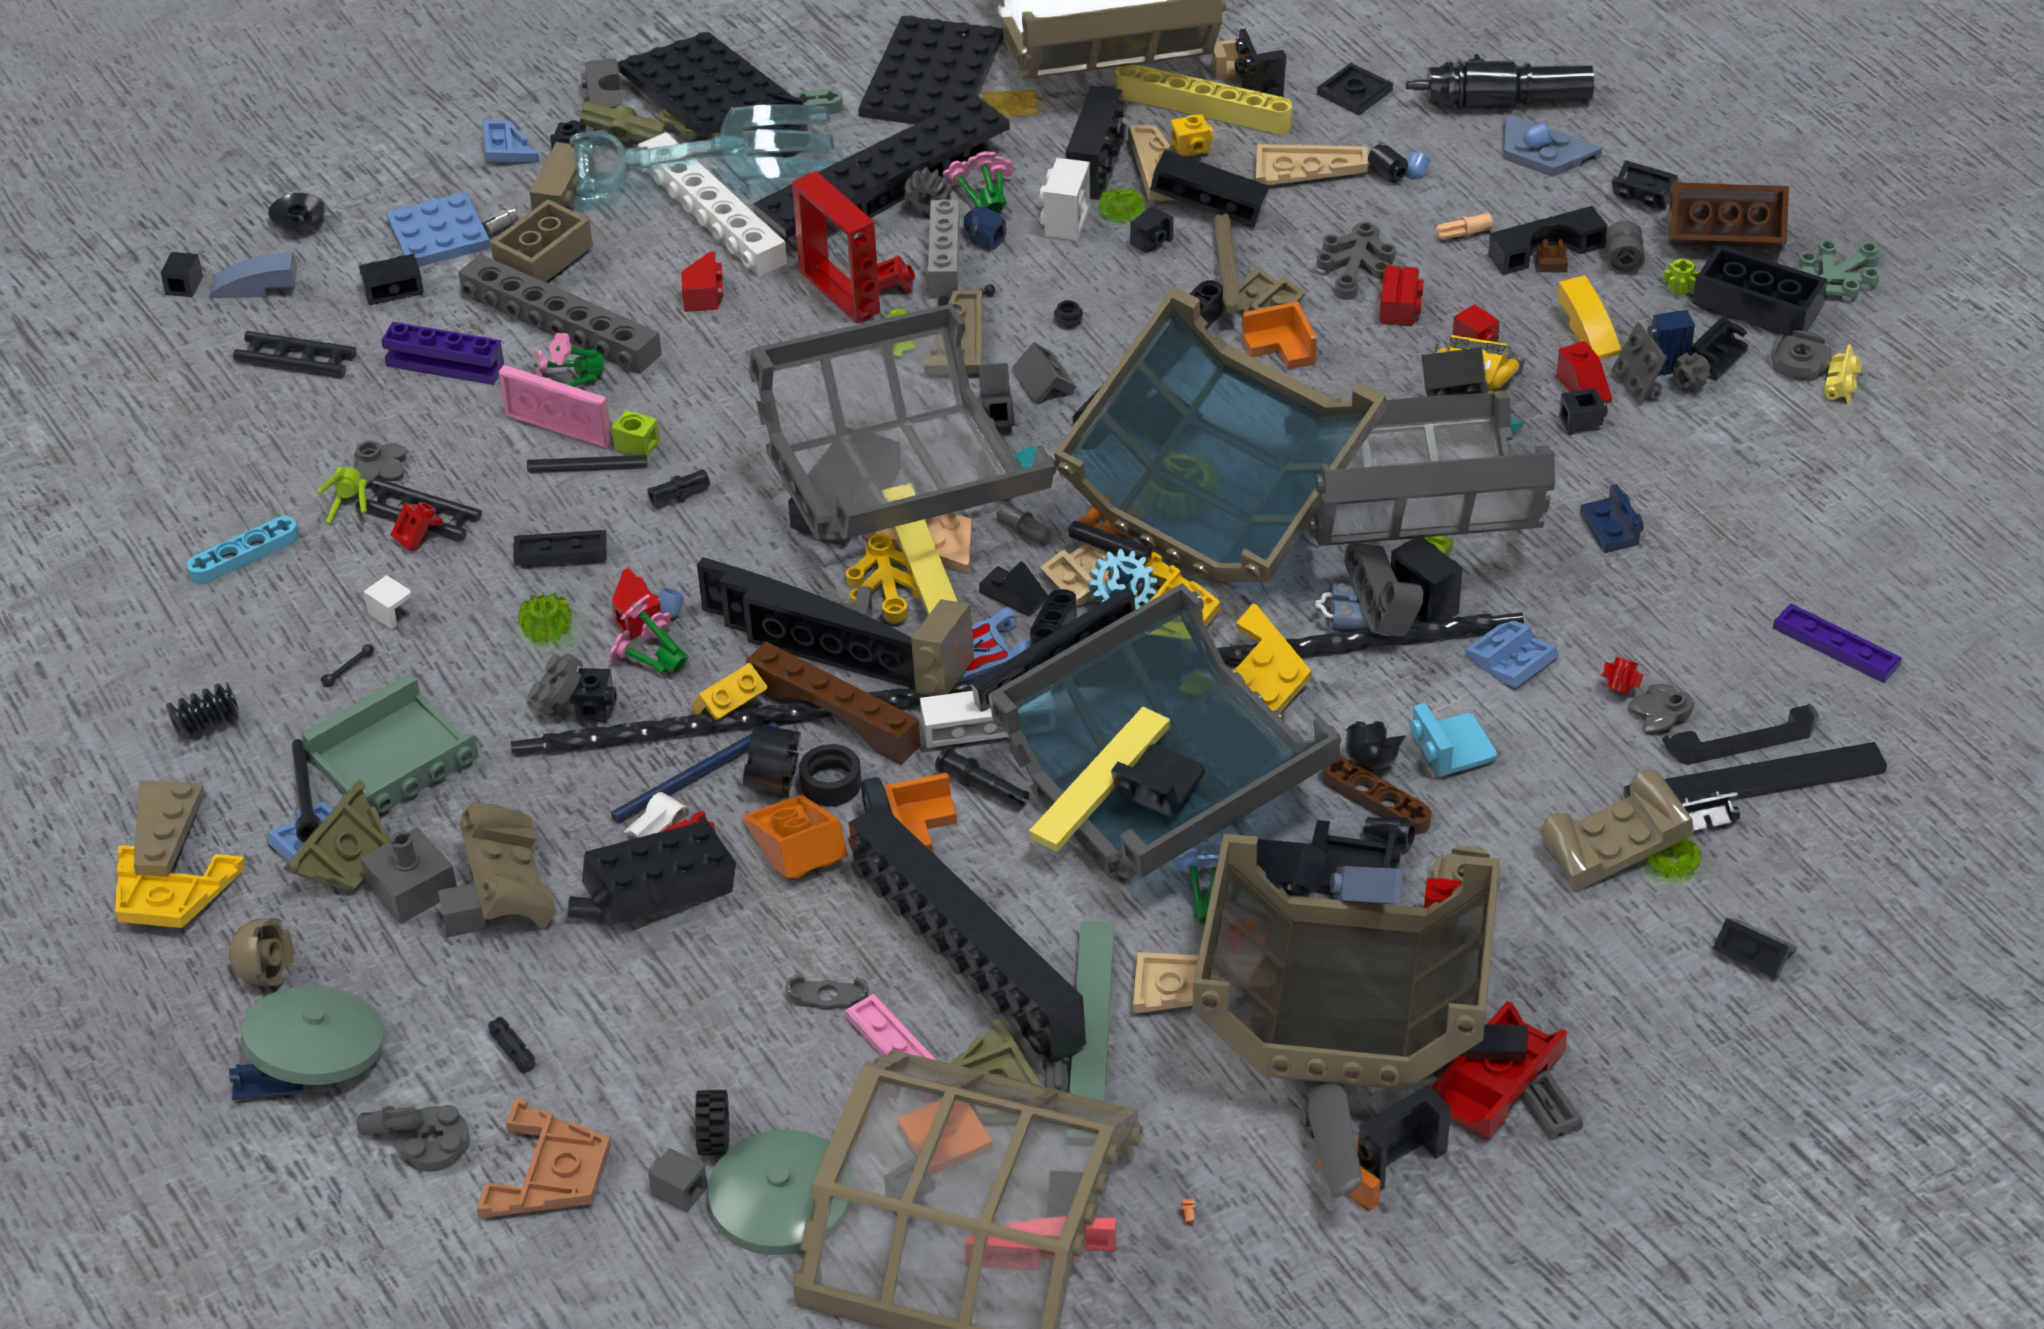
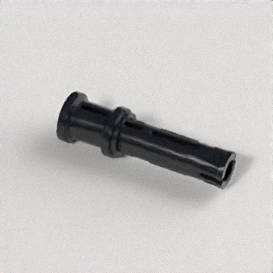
[935,745,1030,811]

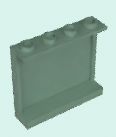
[302,673,479,815]

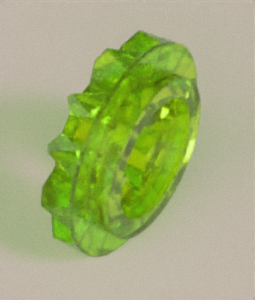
[1099,187,1143,220]
[1647,838,1701,880]

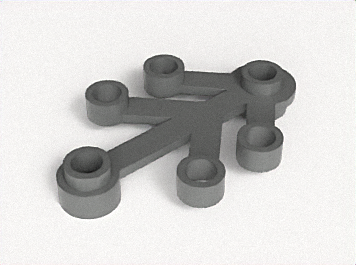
[1316,222,1396,300]

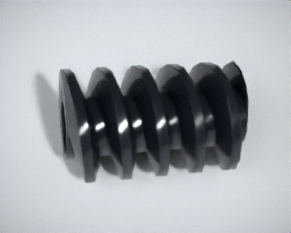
[165,682,239,739]

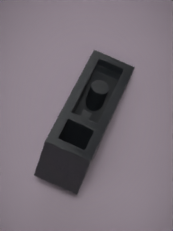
[1257,839,1327,896]

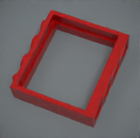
[792,171,880,324]

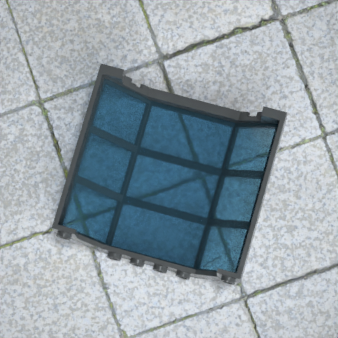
[988,583,1341,878]

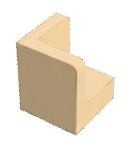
[1211,39,1241,80]

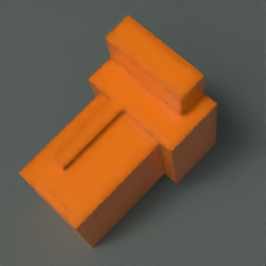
[1181,1199,1195,1224]

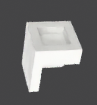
[363,575,412,629]

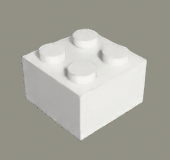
[1040,158,1090,241]

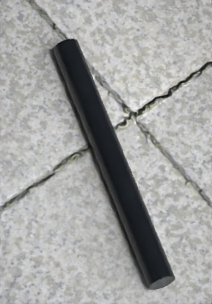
[527,455,648,472]

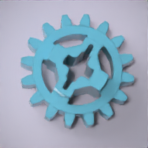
[1088,549,1157,609]

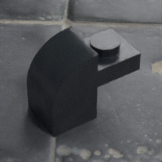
[977,363,1015,427]

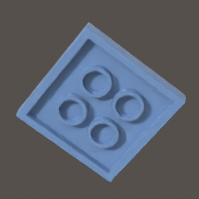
[386,192,491,267]

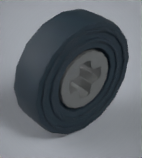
[861,777,890,813]

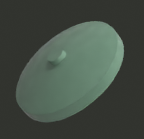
[241,986,384,1085]
[708,1130,853,1255]

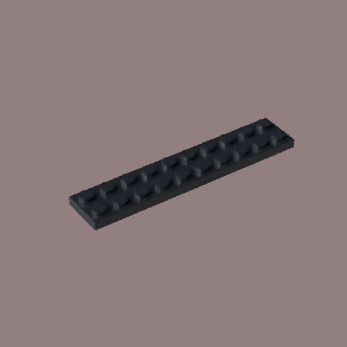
[753,95,1010,239]

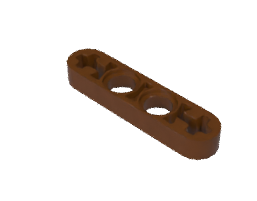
[1322,756,1431,835]

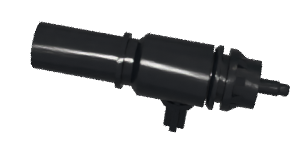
[1405,54,1594,109]

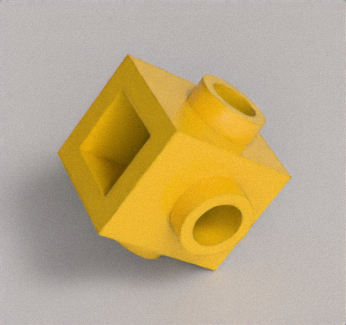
[1171,114,1214,157]

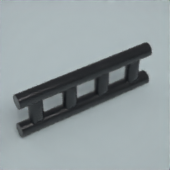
[233,331,357,377]
[356,478,482,540]

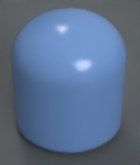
[1525,122,1553,149]
[1406,152,1430,179]
[658,588,684,619]

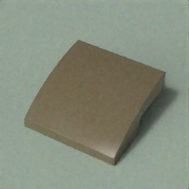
[1223,267,1306,316]

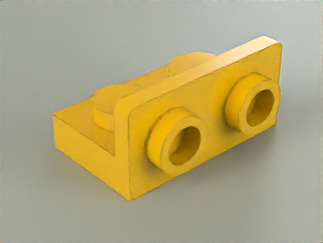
[691,663,767,720]

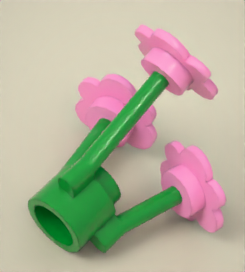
[943,152,1013,213]
[534,333,604,387]
[609,594,689,674]

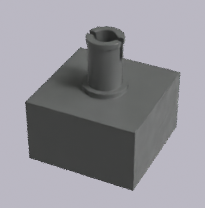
[360,827,457,924]

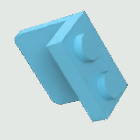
[1409,703,1497,777]

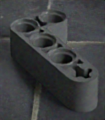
[1344,543,1423,637]

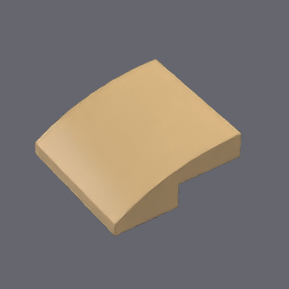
[1040,543,1127,606]

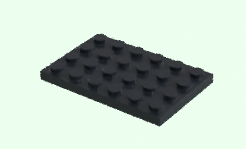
[858,15,1003,124]
[617,32,792,138]

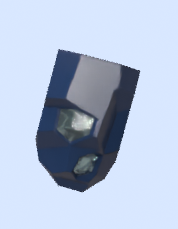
[963,206,1007,249]

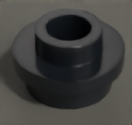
[1054,300,1083,326]

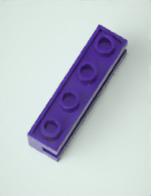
[381,321,505,385]

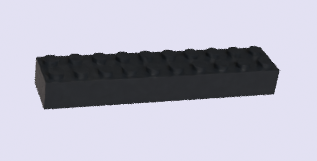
[848,804,1086,1064]

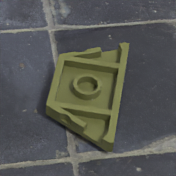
[283,779,391,892]
[951,1017,1055,1124]

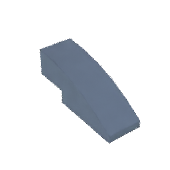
[209,252,297,298]

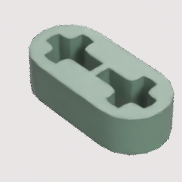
[793,89,843,116]

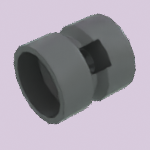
[1605,221,1645,275]

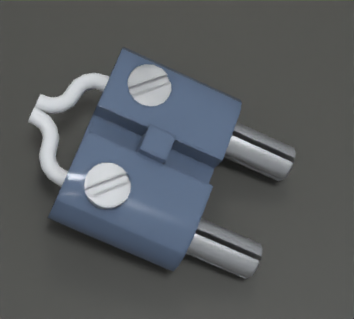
[1315,583,1369,631]

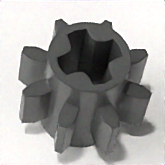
[1673,352,1711,390]

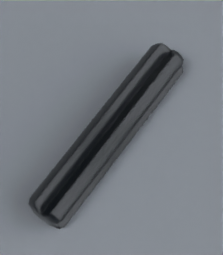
[1068,520,1152,565]

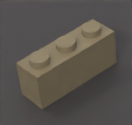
[529,142,592,210]

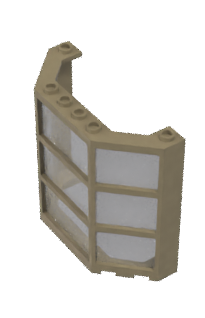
[793,1050,1143,1329]

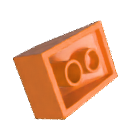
[742,794,848,879]

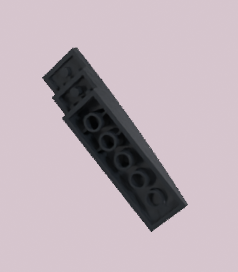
[697,557,915,688]

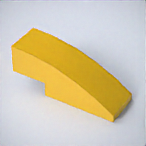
[1557,275,1622,360]

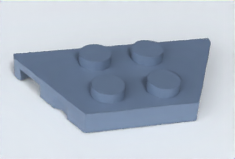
[1504,114,1602,177]

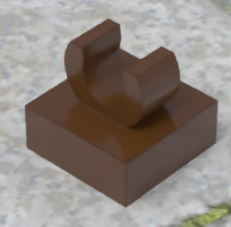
[1536,240,1568,273]

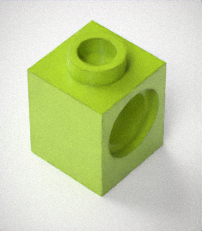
[611,410,660,456]

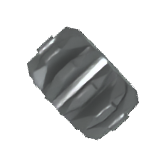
[904,167,952,217]

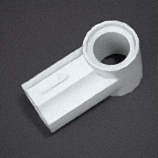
[624,792,690,841]

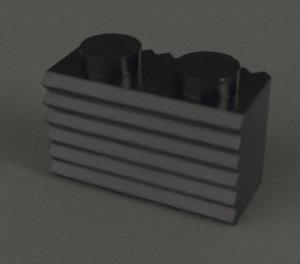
[358,254,424,305]

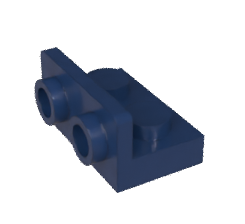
[1580,484,1644,553]

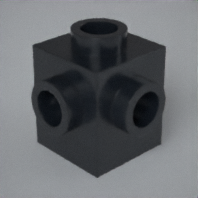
[569,668,617,719]

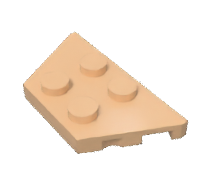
[864,512,972,574]

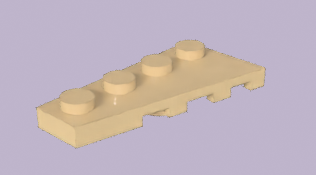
[1127,125,1176,201]
[1256,144,1368,185]
[1133,952,1276,1014]

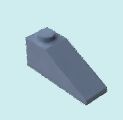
[1330,866,1403,904]

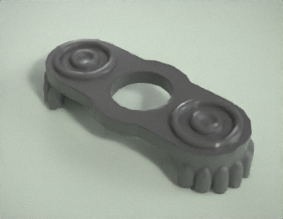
[786,974,869,1009]

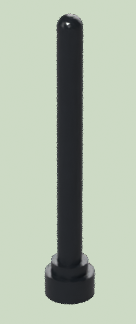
[292,739,322,842]

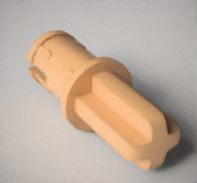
[1436,212,1493,240]

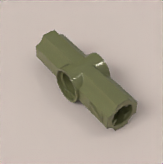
[579,101,665,142]

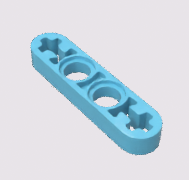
[187,516,299,584]

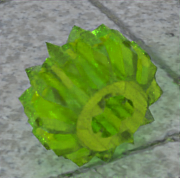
[518,592,572,643]

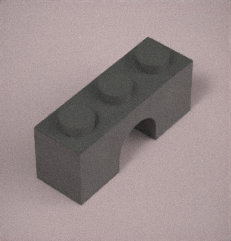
[580,58,623,131]

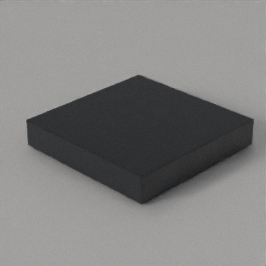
[1317,63,1393,116]

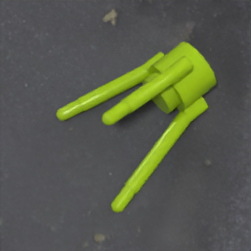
[317,467,367,525]

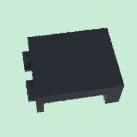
[1311,820,1402,895]
[1357,1085,1451,1190]

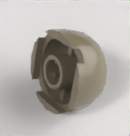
[228,918,293,986]

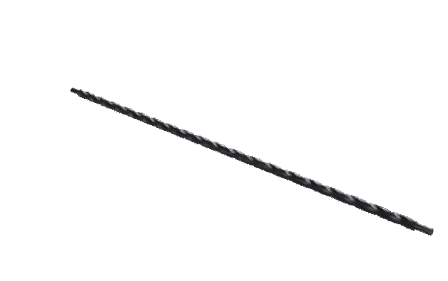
[511,612,1524,754]

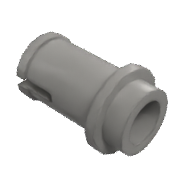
[481,205,519,236]

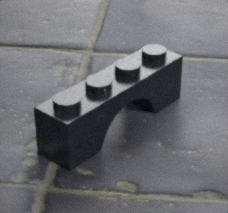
[1488,206,1608,275]

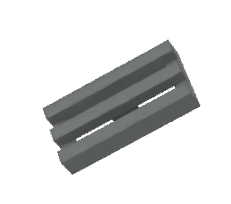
[1520,1070,1583,1141]

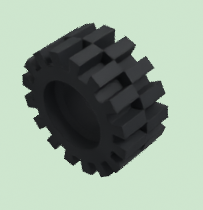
[695,1090,730,1155]

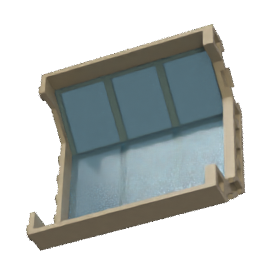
[1054,286,1386,582]

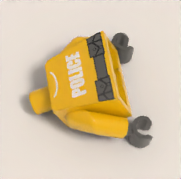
[1435,335,1525,392]

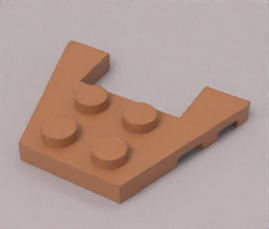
[476,1098,611,1218]

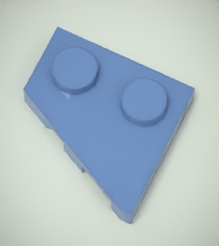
[482,120,539,163]

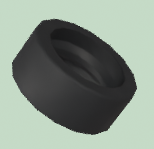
[799,744,862,806]

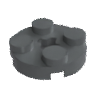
[1771,330,1832,381]
[528,654,583,715]
[396,1105,470,1172]

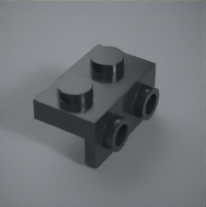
[1611,160,1679,209]

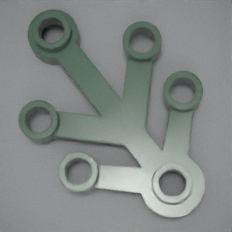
[1799,240,1880,298]

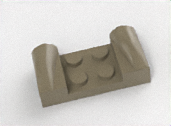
[1540,770,1695,892]
[459,802,556,929]

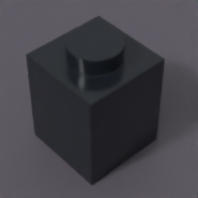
[160,252,203,297]

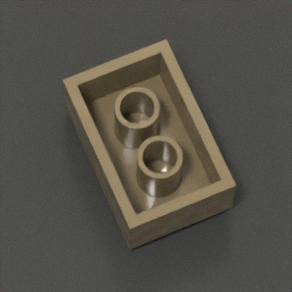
[490,199,593,282]

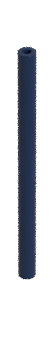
[611,722,779,823]

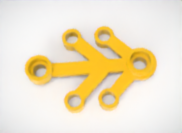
[845,534,921,625]

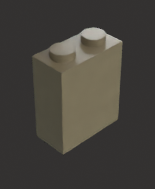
[911,599,974,696]

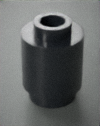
[1368,144,1408,182]

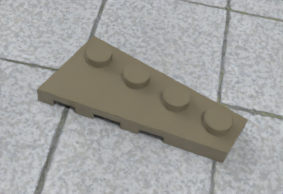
[923,290,982,375]
[134,780,205,877]

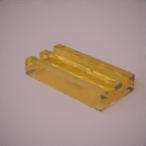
[982,90,1037,115]

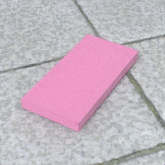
[499,365,612,448]

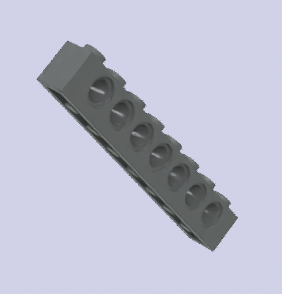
[458,254,662,373]

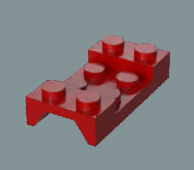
[1431,1001,1567,1139]

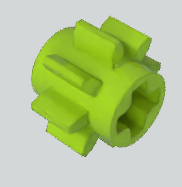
[1663,259,1699,295]

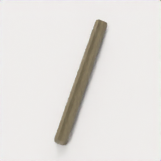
[1214,213,1241,315]

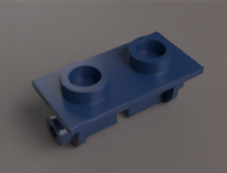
[229,1064,304,1100]

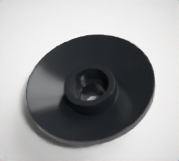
[268,193,325,230]

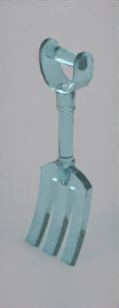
[569,104,836,199]

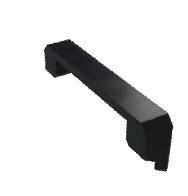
[1662,703,1819,765]

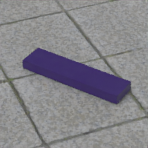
[1773,603,1902,683]

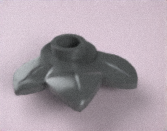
[354,441,408,484]
[1628,684,1694,733]

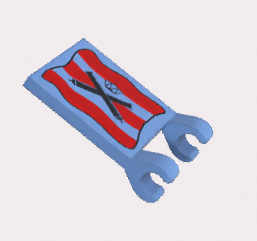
[957,607,1030,683]

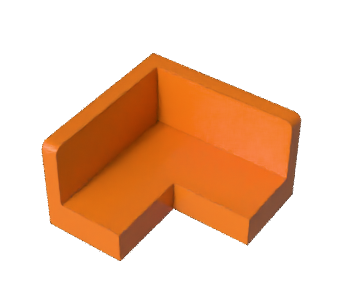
[1242,301,1317,370]
[884,773,957,853]

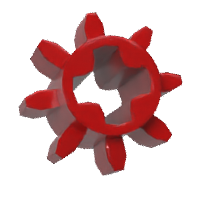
[1601,656,1644,694]

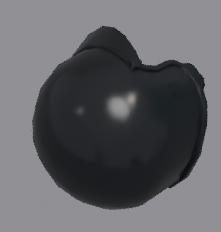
[1345,721,1406,771]

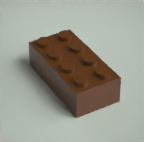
[1668,182,1789,248]

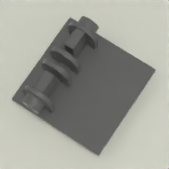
[1611,322,1667,405]

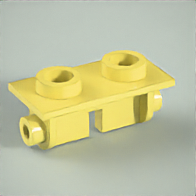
[1824,344,1861,405]

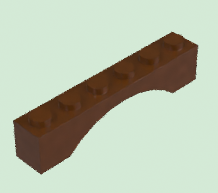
[746,642,921,765]

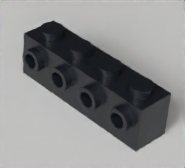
[1150,150,1270,227]

